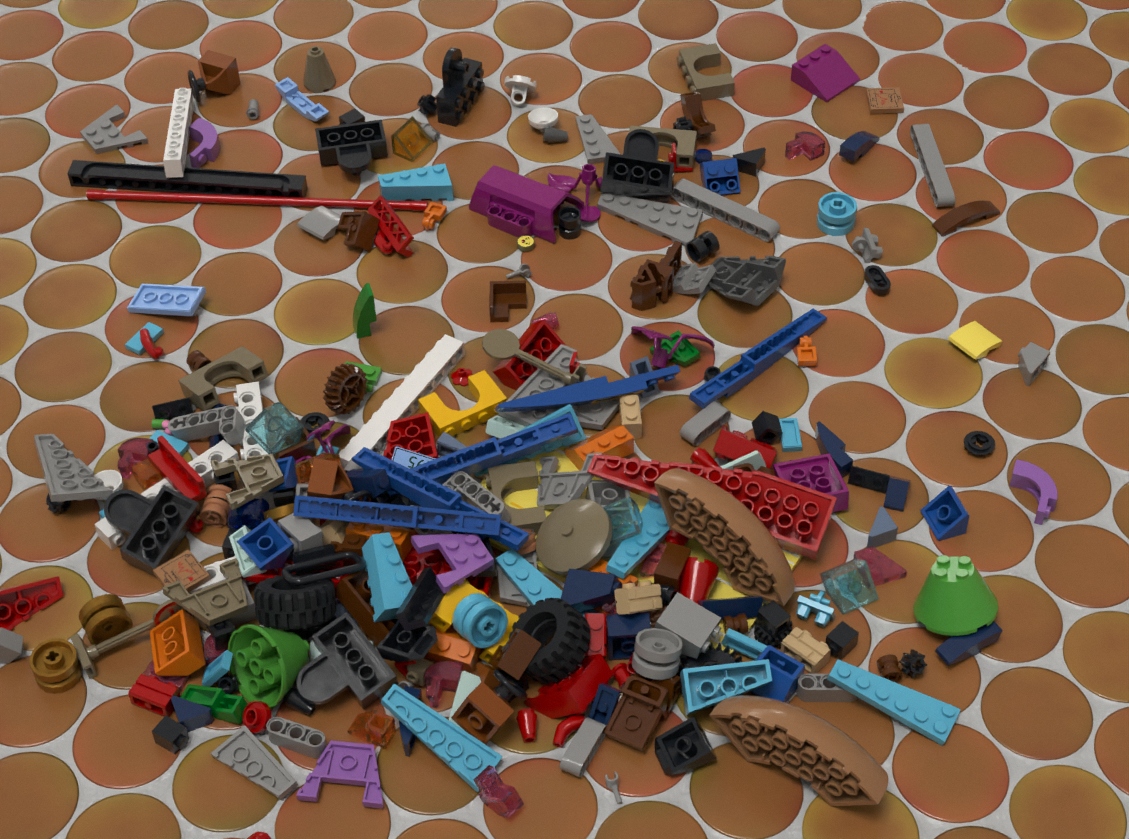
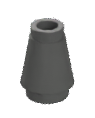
[543,126,568,143]

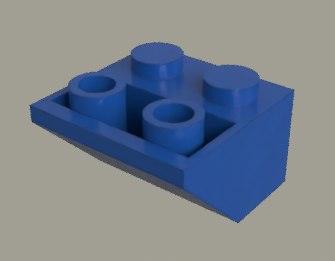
[699,158,741,195]
[750,645,805,702]

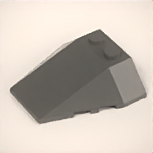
[707,256,786,306]

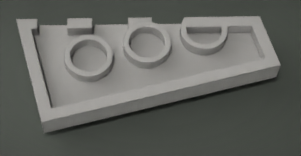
[575,114,620,164]

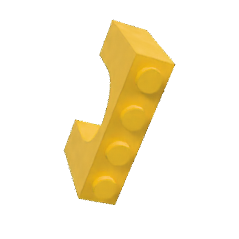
[418,370,507,438]
[429,579,519,666]

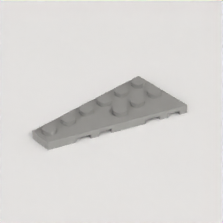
[597,193,703,245]
[498,344,577,427]
[34,434,112,502]

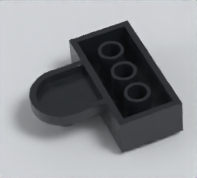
[436,47,485,127]
[315,119,388,176]
[600,129,674,203]
[104,485,200,577]
[297,612,398,709]

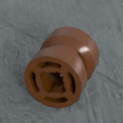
[186,350,212,371]
[723,613,748,635]
[877,654,903,683]

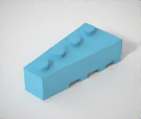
[378,163,453,201]
[362,532,413,622]
[680,659,772,716]

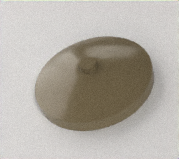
[536,499,613,575]

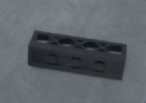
[395,566,446,632]

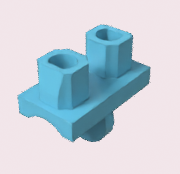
[796,591,835,628]

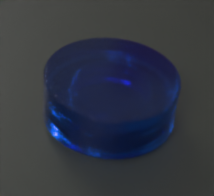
[695,149,712,164]

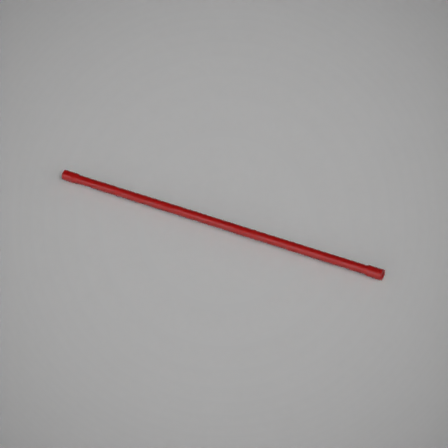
[87,189,428,211]

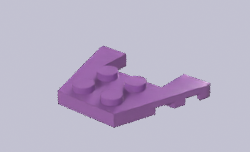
[411,533,494,593]
[296,740,384,809]

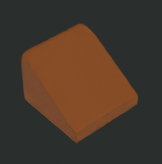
[476,663,500,688]

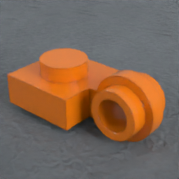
[422,202,447,230]
[797,336,817,366]

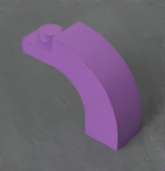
[189,118,220,168]
[1010,459,1057,525]

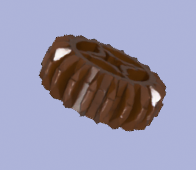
[323,363,368,415]

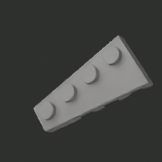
[210,725,298,800]

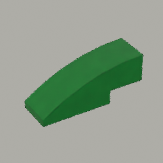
[353,283,377,339]
[180,684,248,724]

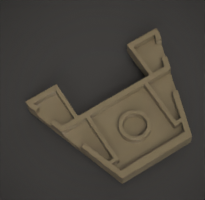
[210,454,285,510]
[162,558,248,626]

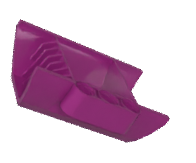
[469,165,585,243]

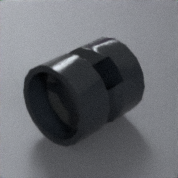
[558,206,581,240]
[686,231,720,262]

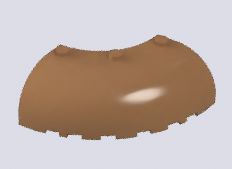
[654,468,795,606]
[710,695,888,806]

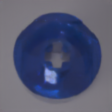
[227,497,269,530]

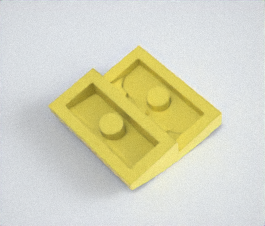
[948,321,1003,360]

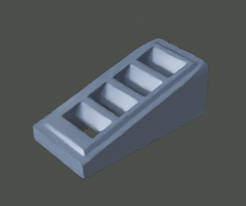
[437,432,467,456]

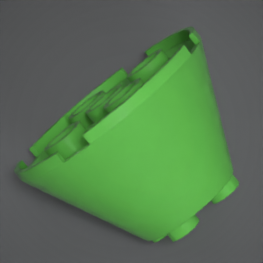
[913,555,999,636]
[228,624,310,708]

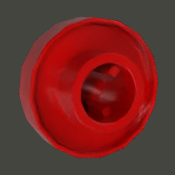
[243,701,271,733]

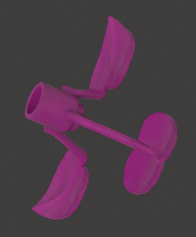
[548,164,602,222]
[631,326,715,368]
[295,420,351,467]

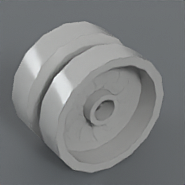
[632,628,683,680]

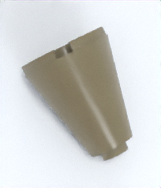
[303,46,336,93]

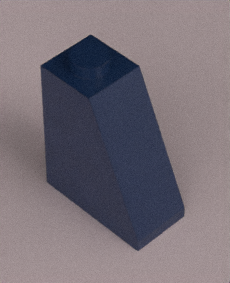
[346,469,391,502]
[560,569,622,612]

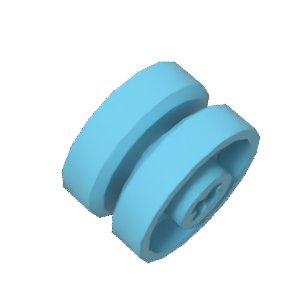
[817,192,857,236]
[452,593,508,648]

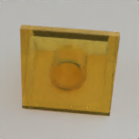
[391,116,434,162]

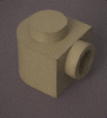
[406,658,434,686]

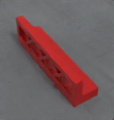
[367,195,414,257]
[148,436,207,502]

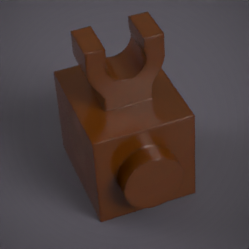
[331,534,366,566]

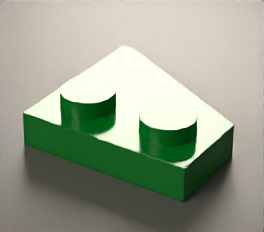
[649,330,701,367]

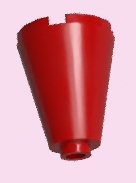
[679,557,719,604]

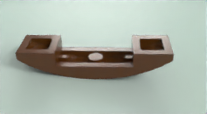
[932,200,1000,237]

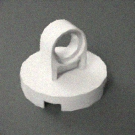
[504,75,537,106]

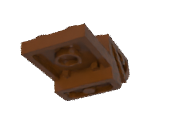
[630,241,682,311]
[604,671,682,752]

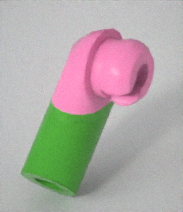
[152,419,173,435]

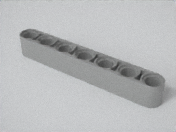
[910,123,955,208]
[670,179,780,242]

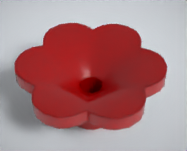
[451,368,472,387]

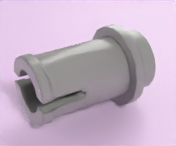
[246,99,259,119]
[419,123,440,142]

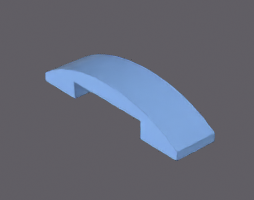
[275,77,330,121]

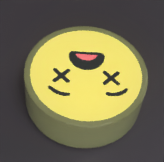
[517,235,535,252]

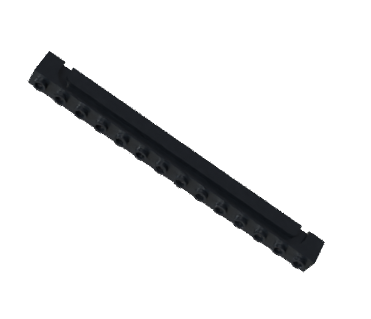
[67,160,308,198]

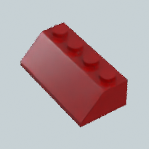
[493,319,566,391]

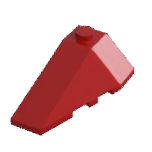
[0,576,64,631]

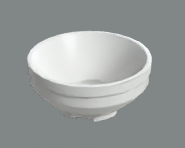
[528,107,558,132]
[94,470,123,501]

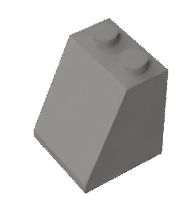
[655,592,721,659]

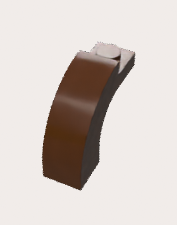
[680,91,716,138]

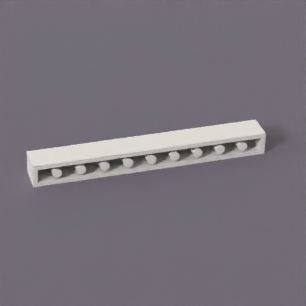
[338,334,465,469]

